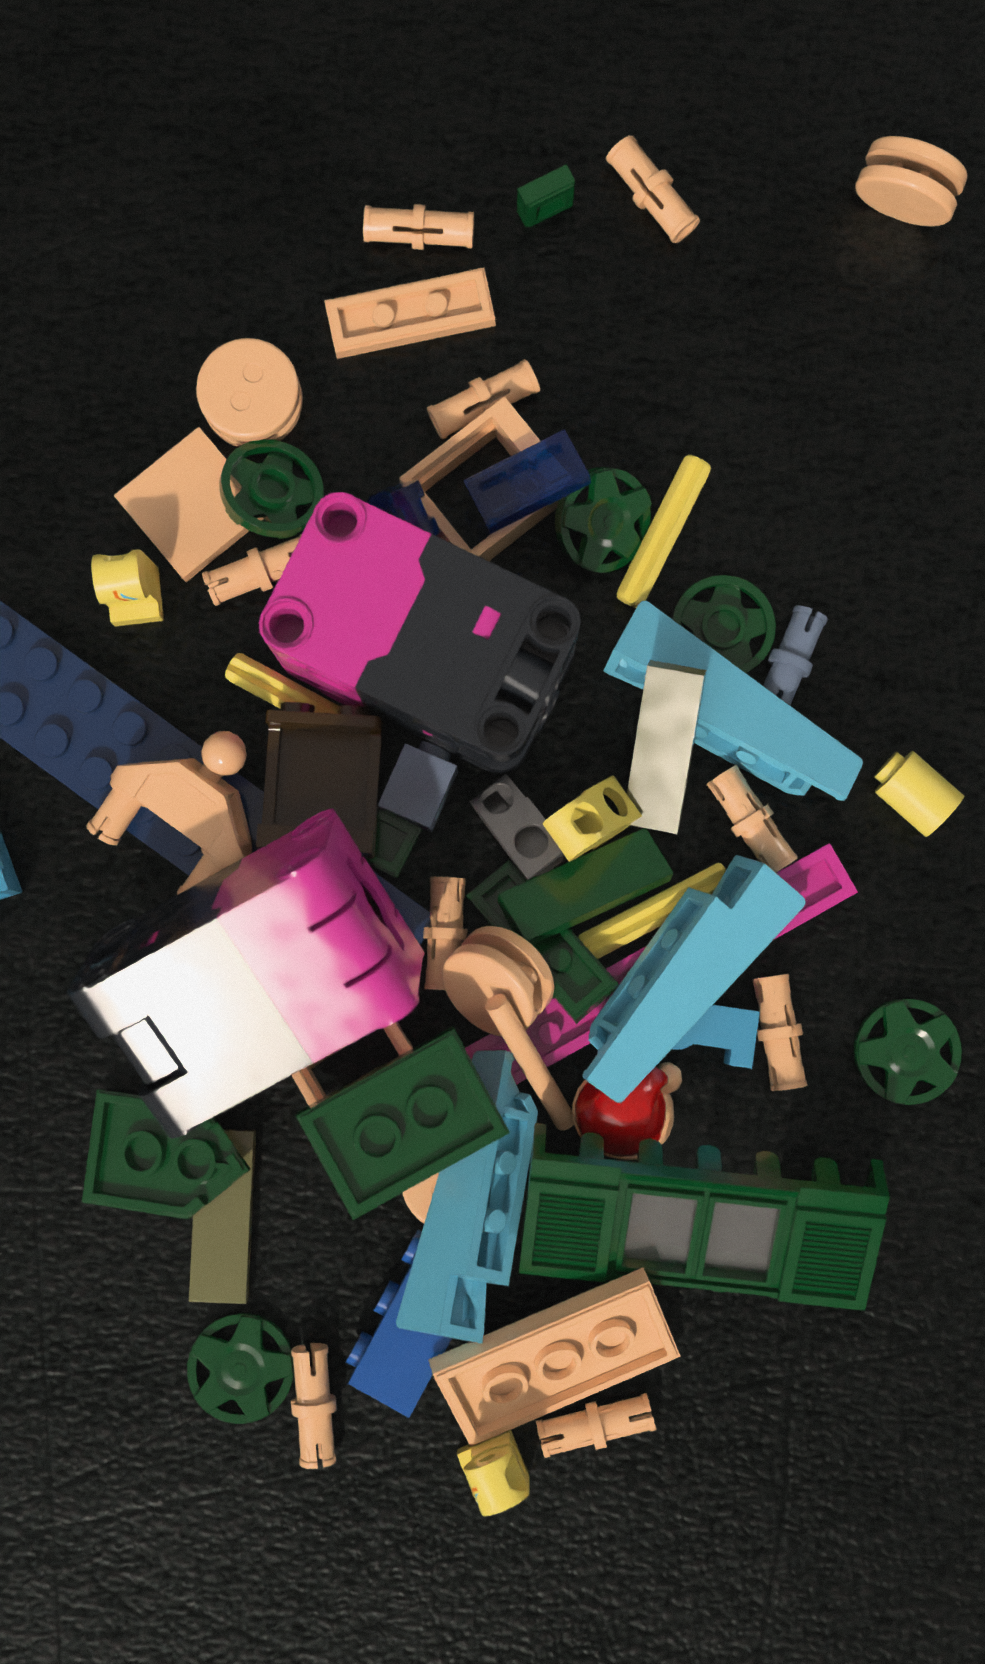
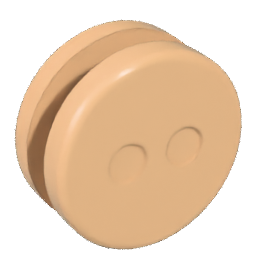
[855,136,967,226]
[196,338,303,447]
[442,926,554,1037]

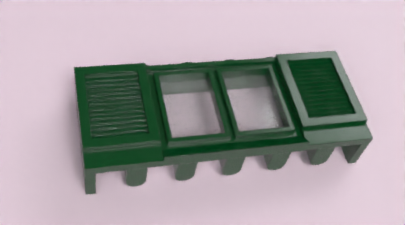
[519,1123,890,1311]

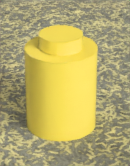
[874,751,964,837]

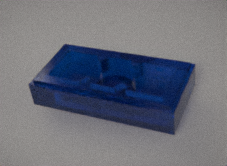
[463,429,591,534]

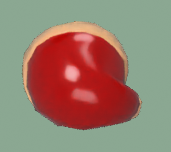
[572,1062,682,1160]

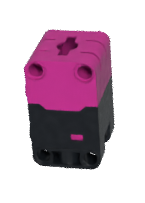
[259,492,581,776]
[67,809,425,1139]

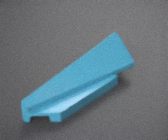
[603,601,863,801]
[583,855,805,1103]
[396,1050,538,1343]

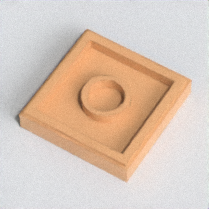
[114,427,264,582]

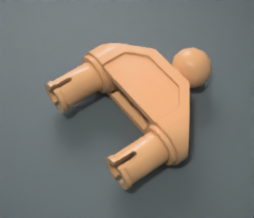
[86,731,252,894]

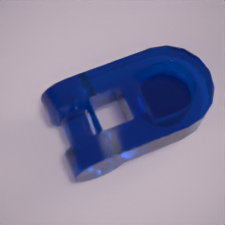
[367,479,441,536]

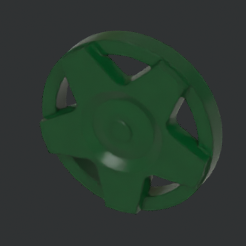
[219,439,324,539]
[555,467,652,573]
[672,575,776,674]
[854,998,962,1105]
[187,1313,294,1424]

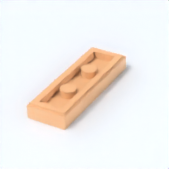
[325,268,495,359]

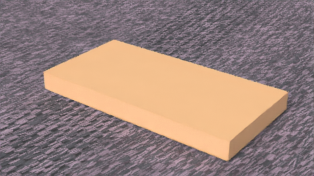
[428,1267,680,1446]

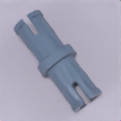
[763,605,828,706]

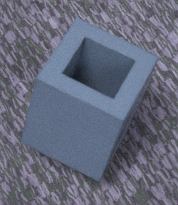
[378,741,458,832]

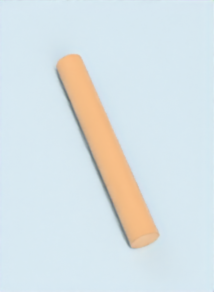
[485,994,574,1130]

